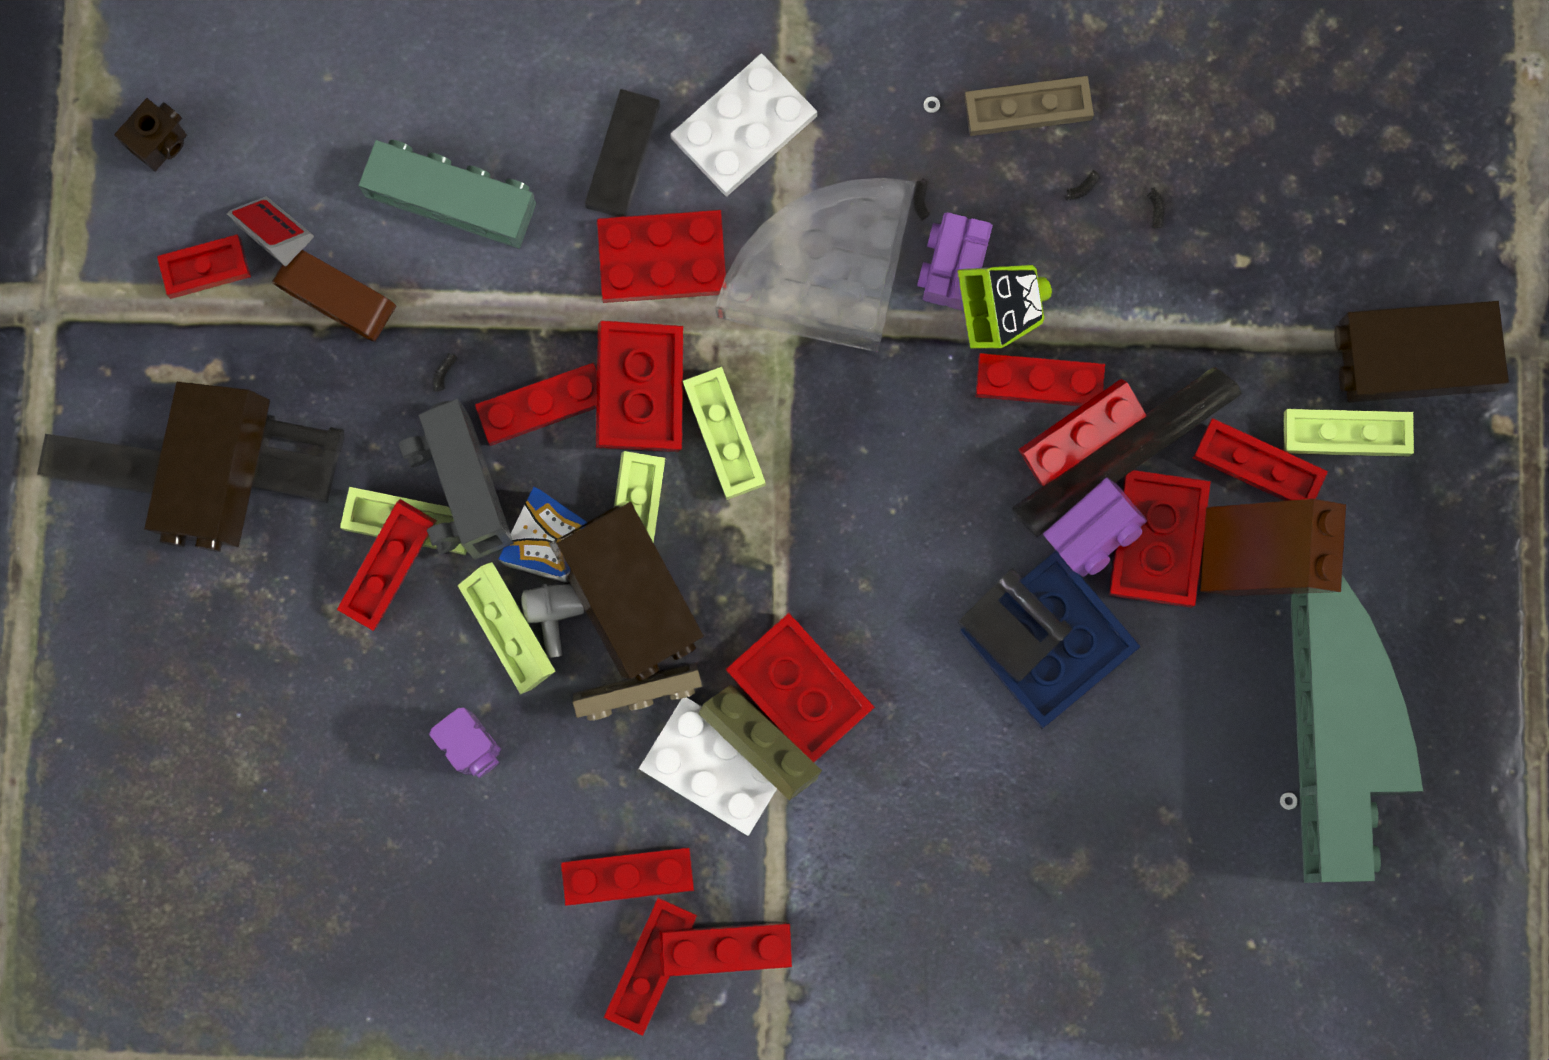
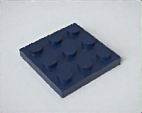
[959,550,1140,730]

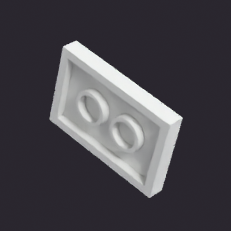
[670,53,817,197]
[639,697,777,836]

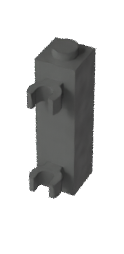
[398,399,514,560]

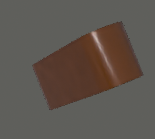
[272,250,397,342]

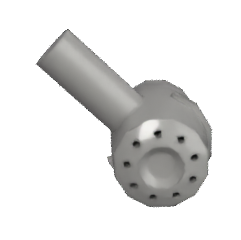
[521,584,584,658]

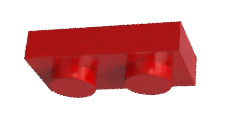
[157,234,251,299]

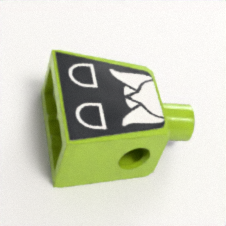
[957,265,1052,348]

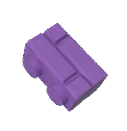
[917,212,993,311]
[1043,477,1147,577]
[429,708,501,778]

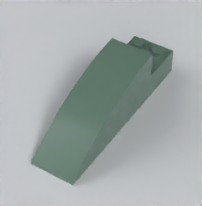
[1290,575,1423,883]

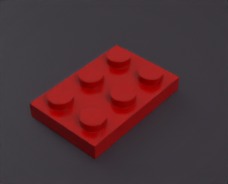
[597,210,727,303]
[596,321,683,452]
[1109,469,1211,608]
[725,613,875,763]

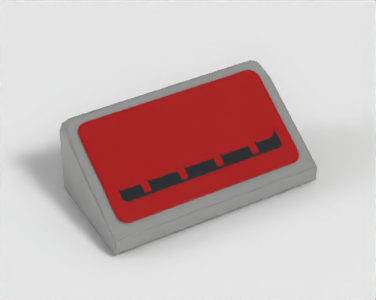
[227,196,314,267]

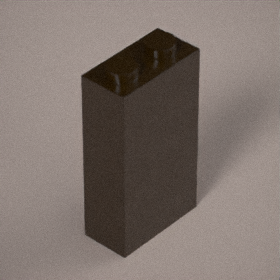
[1334,301,1509,403]
[144,381,270,552]
[549,501,704,681]

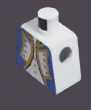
[499,486,586,583]

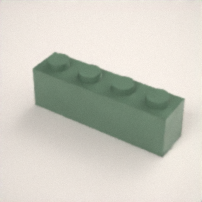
[358,140,536,249]

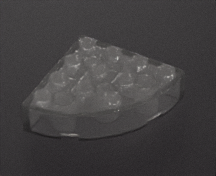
[715,178,915,352]

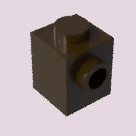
[114,98,187,172]

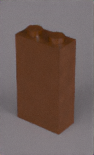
[1201,499,1346,596]

